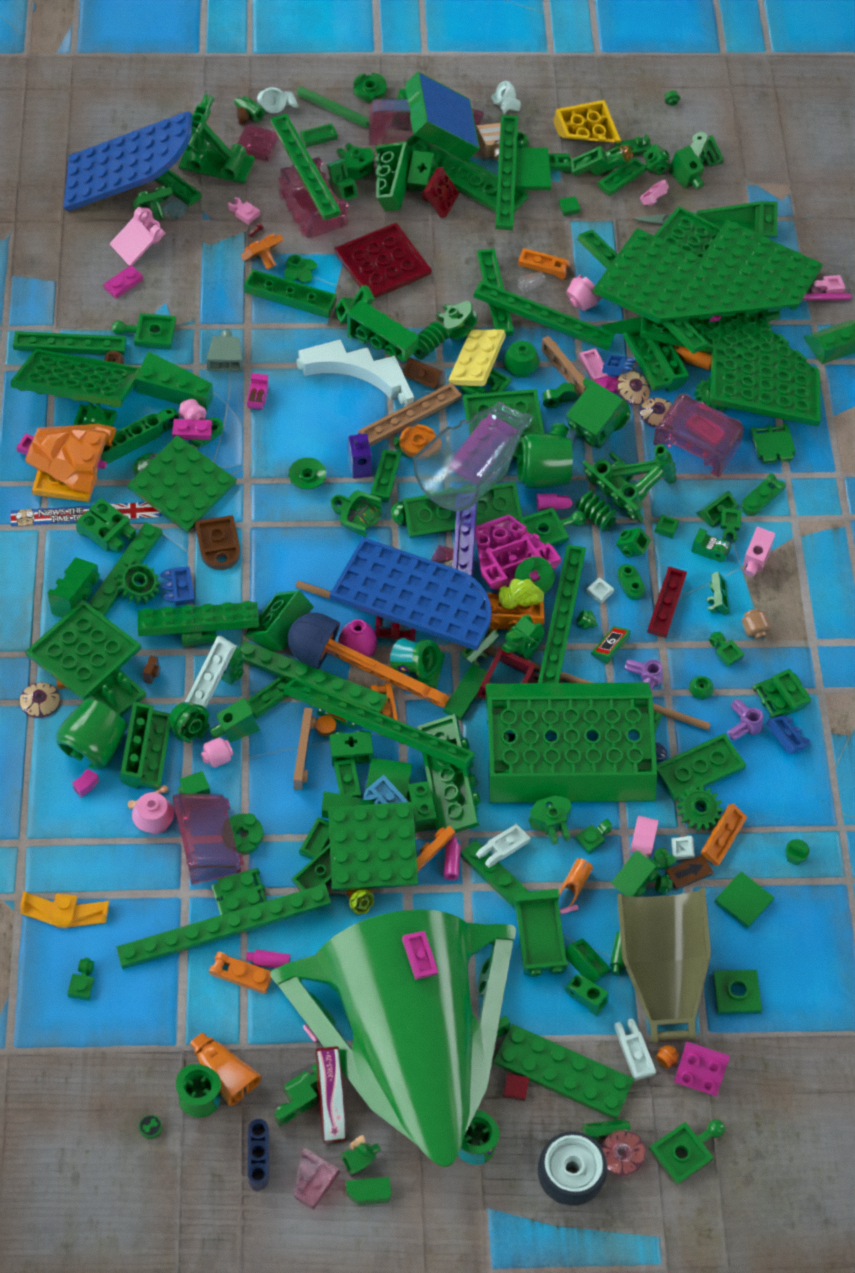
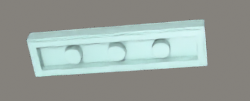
[185,636,237,708]

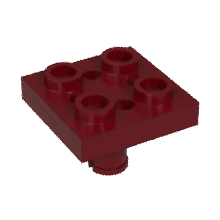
[422,167,459,218]

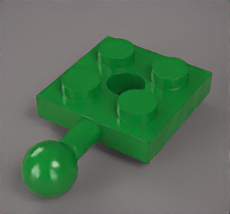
[112,313,176,349]
[518,507,586,546]
[649,1119,725,1186]

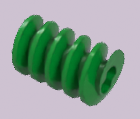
[413,321,449,360]
[575,490,617,532]

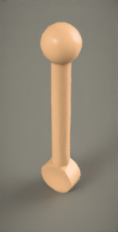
[128,785,168,809]

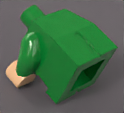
[340,1135,381,1176]

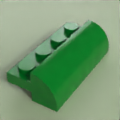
[623,329,689,393]
[120,701,171,790]

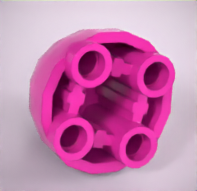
[338,619,378,657]

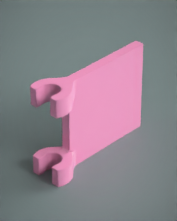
[110,207,165,266]

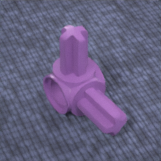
[625,659,663,692]
[727,699,763,740]

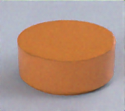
[316,715,336,737]

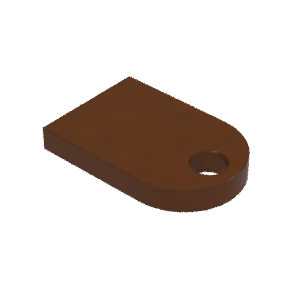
[195,515,240,570]

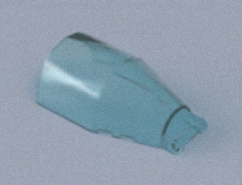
[413,402,533,511]

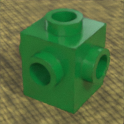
[643,144,672,176]
[616,527,651,558]

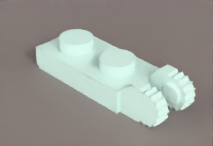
[476,824,531,867]
[615,1018,656,1081]

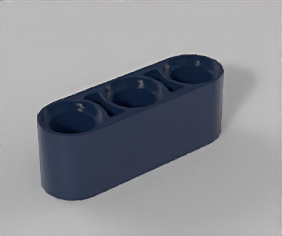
[248,1118,269,1191]

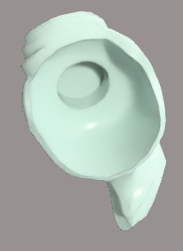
[491,81,521,115]
[257,87,299,114]

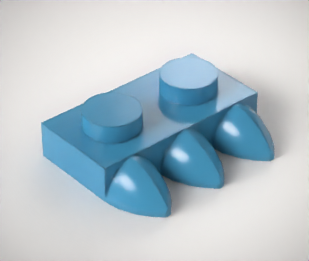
[363,775,408,804]

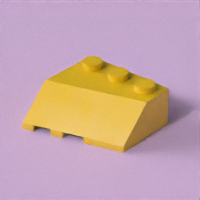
[553,100,621,143]

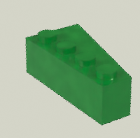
[375,142,413,212]
[347,300,419,362]
[135,351,213,411]

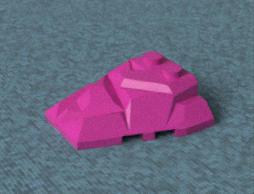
[475,515,561,590]

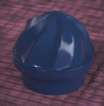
[655,742,667,762]

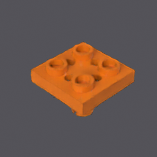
[241,233,284,270]

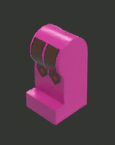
[247,373,269,410]

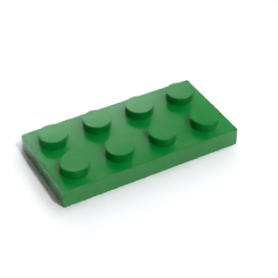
[657,733,746,802]

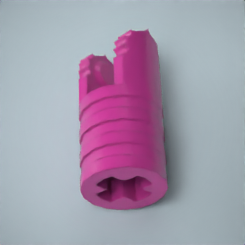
[536,493,573,511]

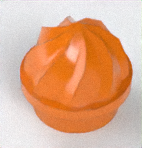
[656,1045,679,1069]

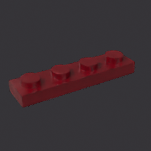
[647,566,687,638]

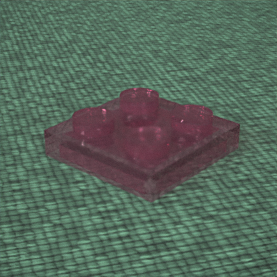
[237,124,279,161]

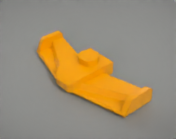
[20,891,110,929]

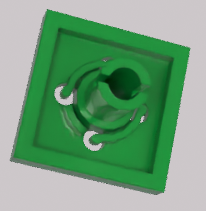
[132,186,173,220]

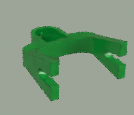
[331,490,382,537]

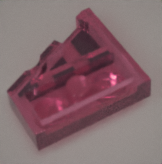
[294,1148,340,1210]

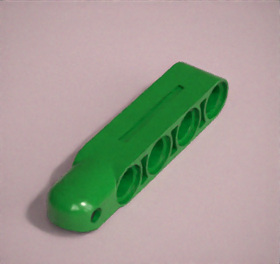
[100,408,179,464]

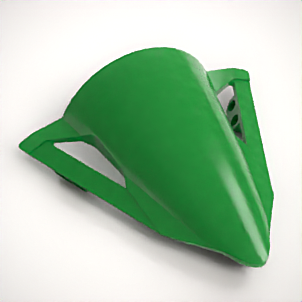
[270,909,516,1167]

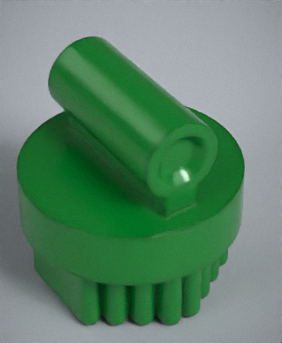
[785,839,810,865]

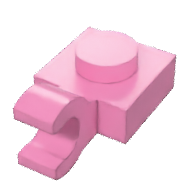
[811,275,846,293]

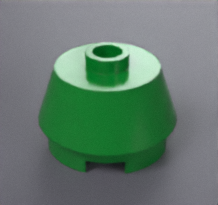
[503,341,540,378]
[169,702,210,743]

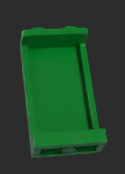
[514,889,568,976]

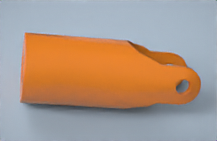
[673,345,711,371]
[559,858,593,906]

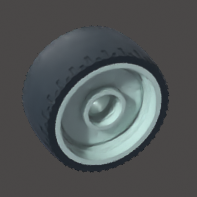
[538,1131,607,1206]

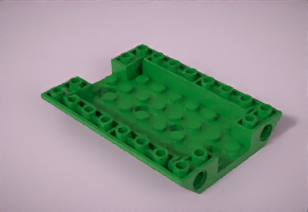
[486,682,657,803]

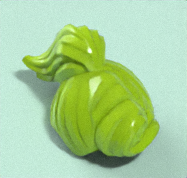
[498,579,544,609]

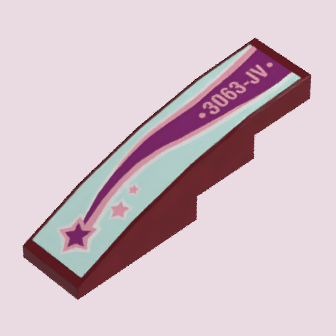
[315,1046,346,1144]

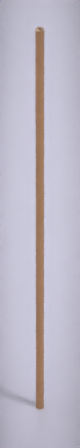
[296,580,711,731]

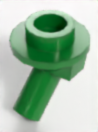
[654,848,676,869]

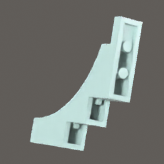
[296,340,414,406]

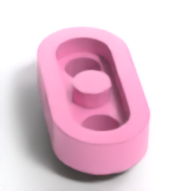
[640,180,669,206]

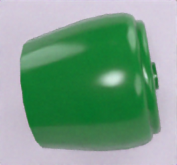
[517,432,573,489]
[56,698,127,770]

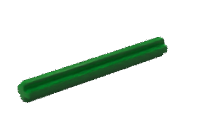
[297,86,371,128]

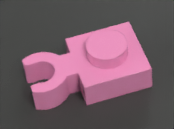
[228,197,260,225]

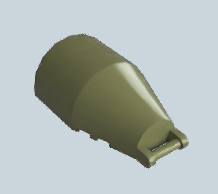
[617,887,711,1043]

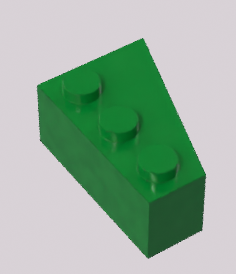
[47,557,100,618]

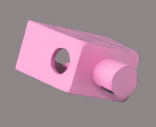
[743,527,776,577]

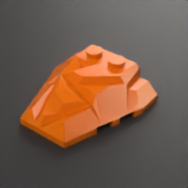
[25,424,116,495]

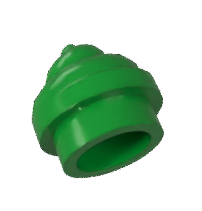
[576,610,598,630]

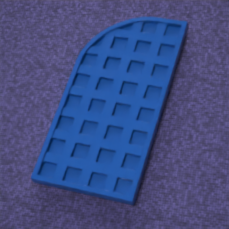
[64,111,192,212]
[330,537,491,651]

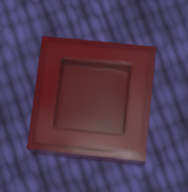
[503,1073,529,1101]

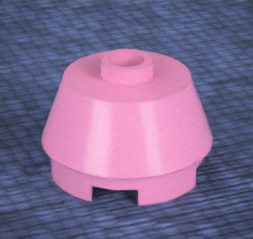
[566,274,602,311]
[132,792,174,835]

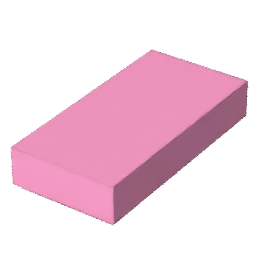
[579,348,608,381]

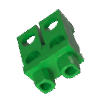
[76,498,136,553]

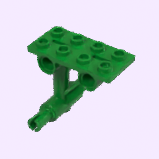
[179,94,255,184]
[582,444,676,523]

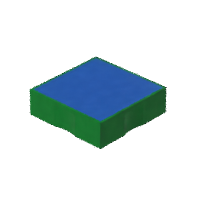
[405,71,480,162]

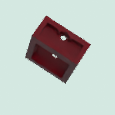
[477,648,536,699]

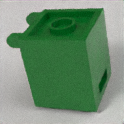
[566,378,627,448]

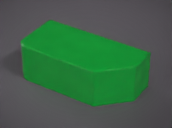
[346,1177,391,1205]

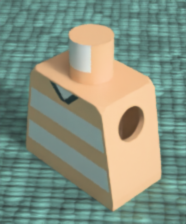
[476,123,500,161]

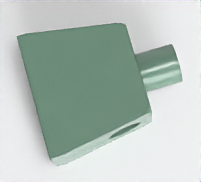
[207,330,243,372]

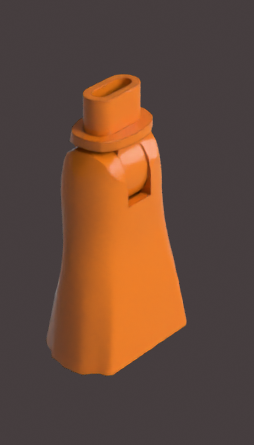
[190,1032,262,1106]

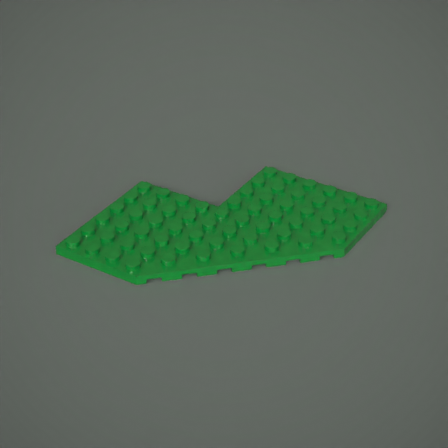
[593,220,823,324]
[640,312,821,427]

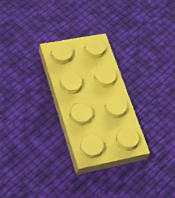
[448,329,506,386]

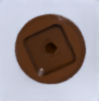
[237,107,249,125]
[105,351,124,364]

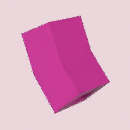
[72,769,99,797]

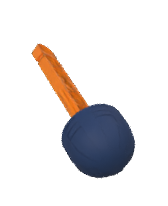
[288,613,449,707]

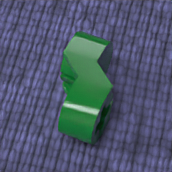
[542,383,577,408]

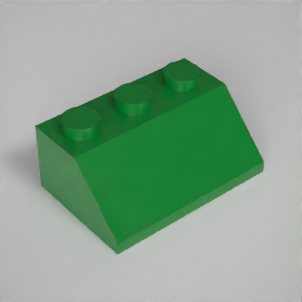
[804,320,855,364]
[244,590,314,651]

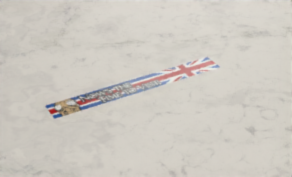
[11,502,162,526]

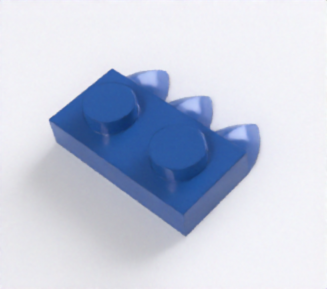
[602,354,636,377]
[160,566,195,606]
[766,716,810,754]

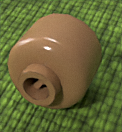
[742,609,771,640]

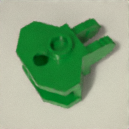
[336,143,375,180]
[436,301,478,341]
[502,614,545,659]
[528,795,572,845]

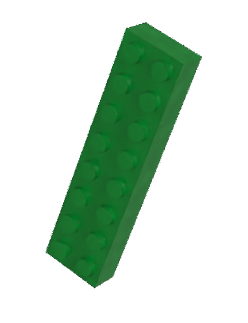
[244,269,337,318]
[292,844,332,891]

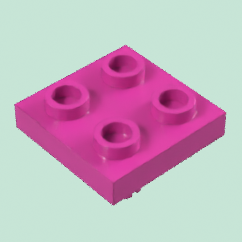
[674,1042,730,1096]

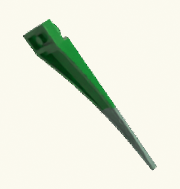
[635,201,778,238]

